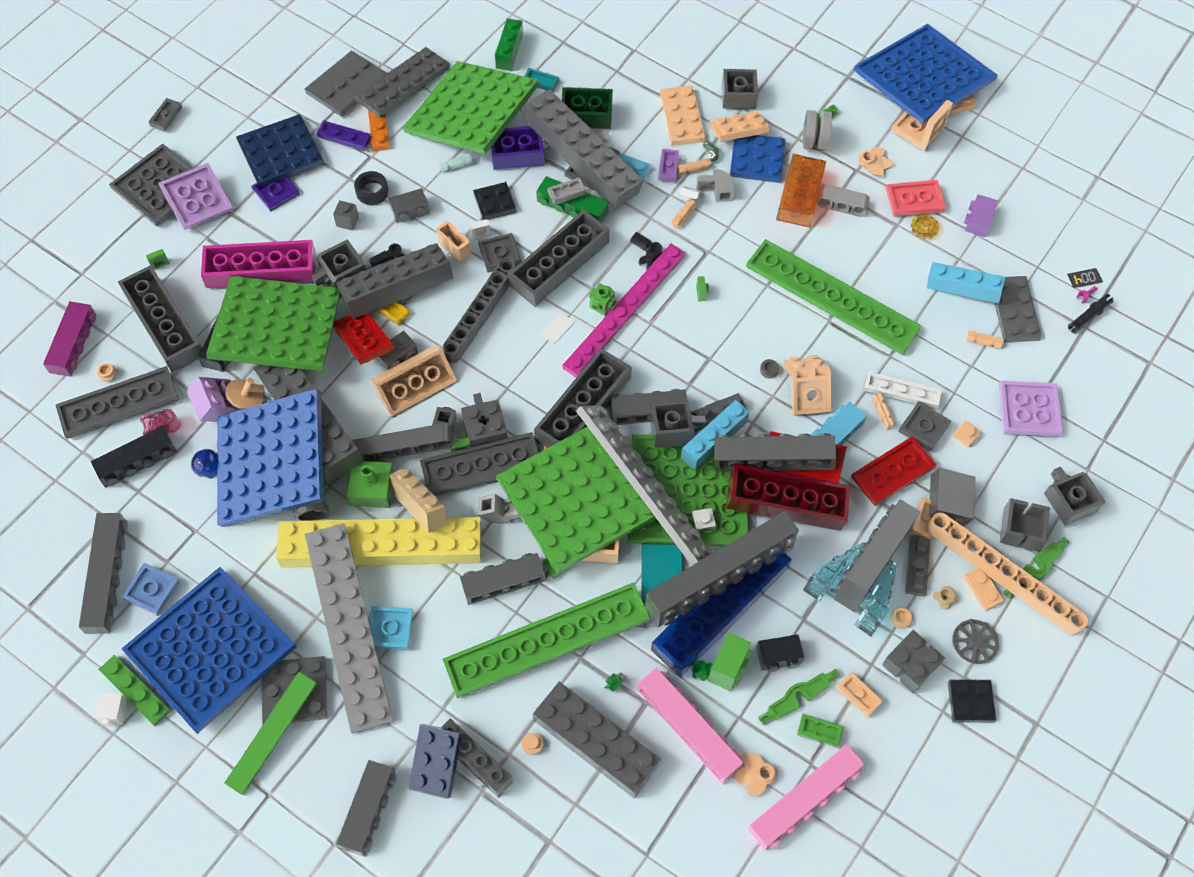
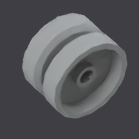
[802,110,832,150]

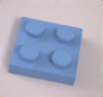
[121,563,180,616]

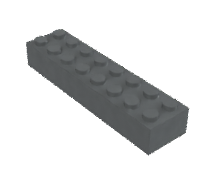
[521,89,644,209]
[253,365,365,482]
[645,511,799,627]

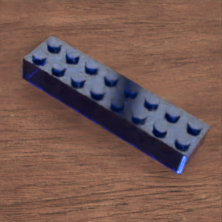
[651,553,792,678]

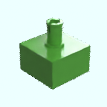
[347,461,394,508]

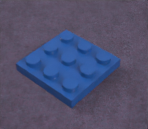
[730,135,786,183]

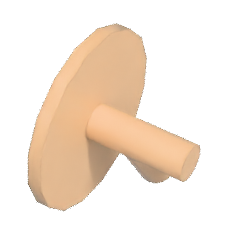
[225,378,265,409]

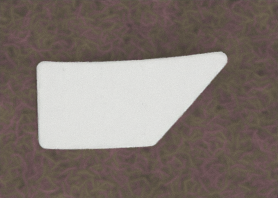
[592,128,610,140]

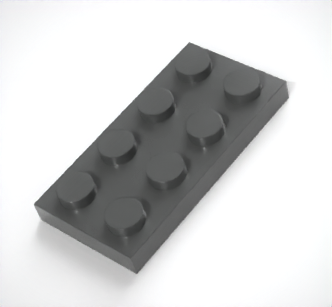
[994,276,1042,343]

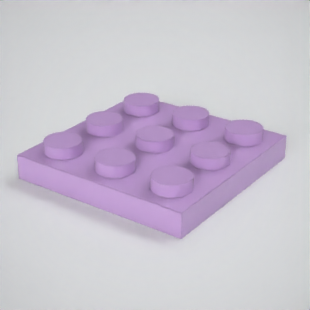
[159,163,233,230]
[999,381,1063,437]

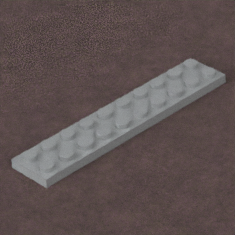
[576,405,713,565]
[305,523,393,734]

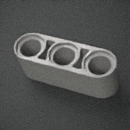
[817,185,870,217]

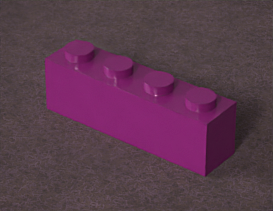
[43,301,96,377]

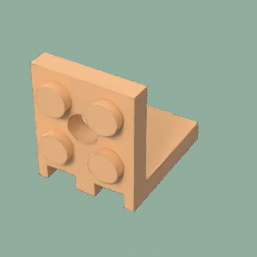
[891,100,953,151]
[783,355,831,415]

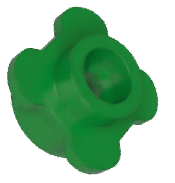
[692,660,713,681]
[604,672,624,692]

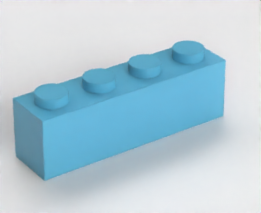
[927,262,1005,303]
[681,400,750,470]
[811,401,867,445]

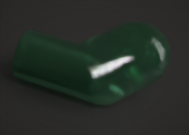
[703,140,719,162]

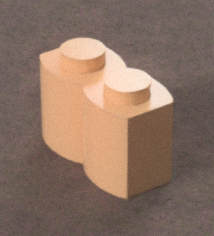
[436,221,471,262]

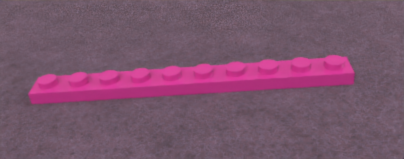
[562,243,685,377]

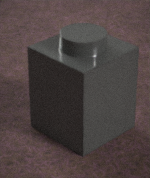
[333,200,359,231]

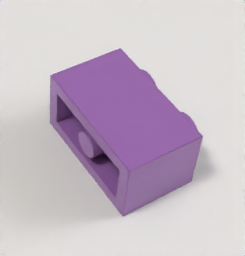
[964,194,998,237]

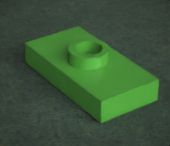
[797,714,844,748]

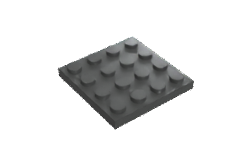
[109,143,194,227]

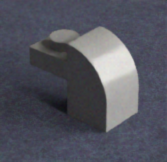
[696,169,735,202]
[478,494,520,524]

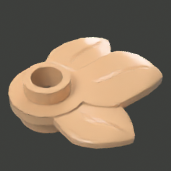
[859,147,893,176]
[733,753,776,796]

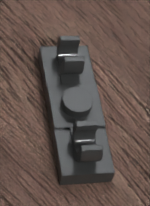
[690,393,747,431]
[905,536,930,597]

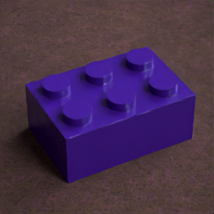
[491,126,544,170]

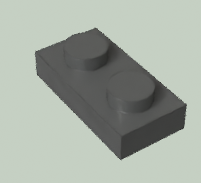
[148,98,183,132]

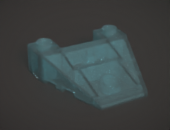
[803,542,897,637]

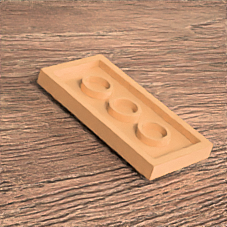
[660,86,705,146]

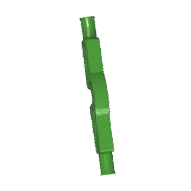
[1003,537,1069,598]
[758,669,840,725]

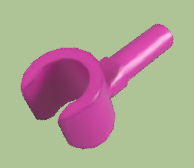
[1076,286,1097,303]

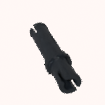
[1068,293,1114,334]

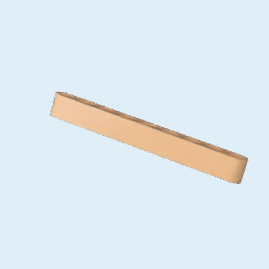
[927,513,1088,635]

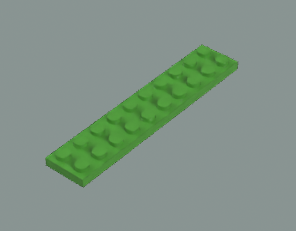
[746,239,922,355]
[443,582,650,699]

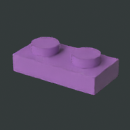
[658,149,679,182]

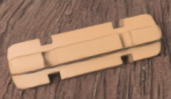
[677,158,711,175]
[671,200,697,228]
[966,331,1003,349]
[872,394,895,429]

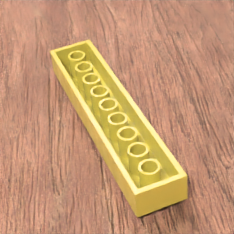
[276,517,481,568]

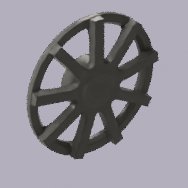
[952,619,999,664]

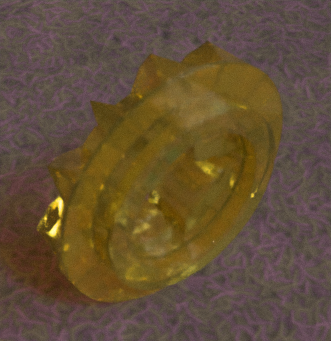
[910,214,939,239]

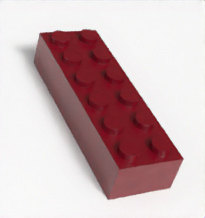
[726,464,850,531]

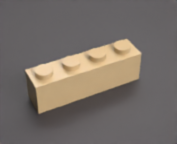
[389,468,446,533]

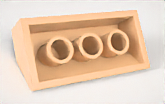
[370,345,457,417]

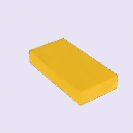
[377,302,411,326]

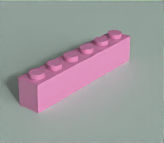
[637,668,743,784]
[747,744,864,850]

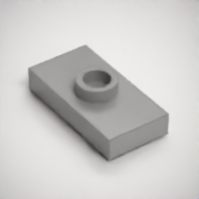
[548,177,587,205]

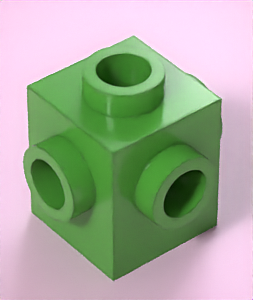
[589,283,616,316]

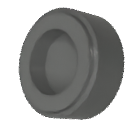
[760,359,779,379]

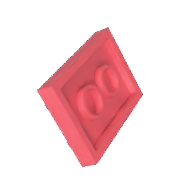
[886,180,946,216]

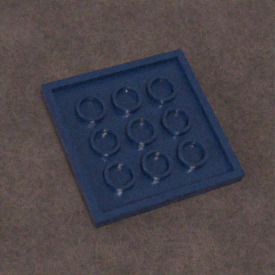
[236,114,324,188]

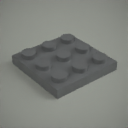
[262,656,327,724]

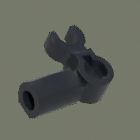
[630,232,662,270]
[369,243,405,267]

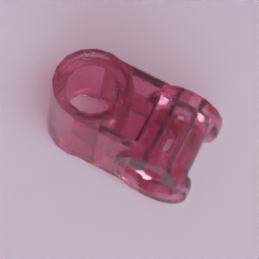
[140,409,181,435]

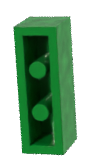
[495,18,523,71]

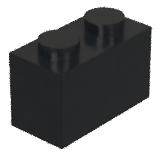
[756,634,804,672]

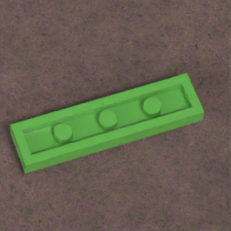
[98,654,171,726]

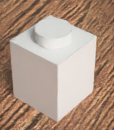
[95,693,128,727]

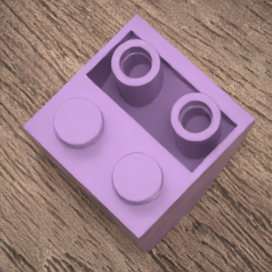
[187,377,243,422]

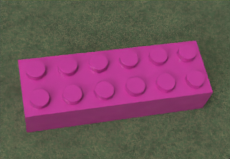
[201,240,316,288]

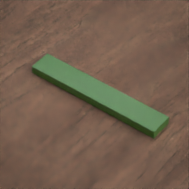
[224,672,317,795]

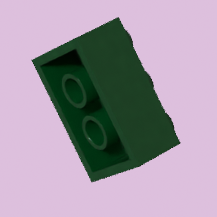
[561,87,613,129]

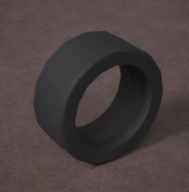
[354,171,389,205]

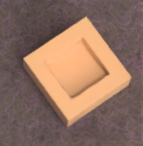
[953,421,981,447]

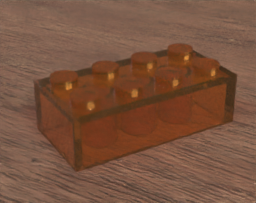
[776,154,827,228]

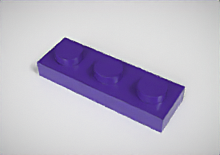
[316,120,371,151]

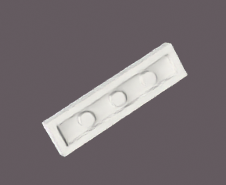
[863,372,942,409]

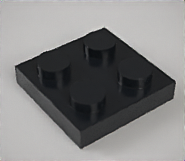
[473,182,516,220]
[948,679,996,723]

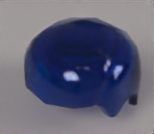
[190,449,218,479]

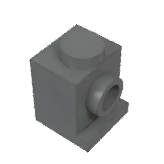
[432,407,457,435]

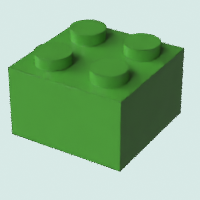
[708,632,752,691]

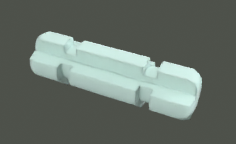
[439,154,473,172]

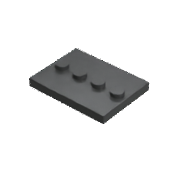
[304,50,387,116]

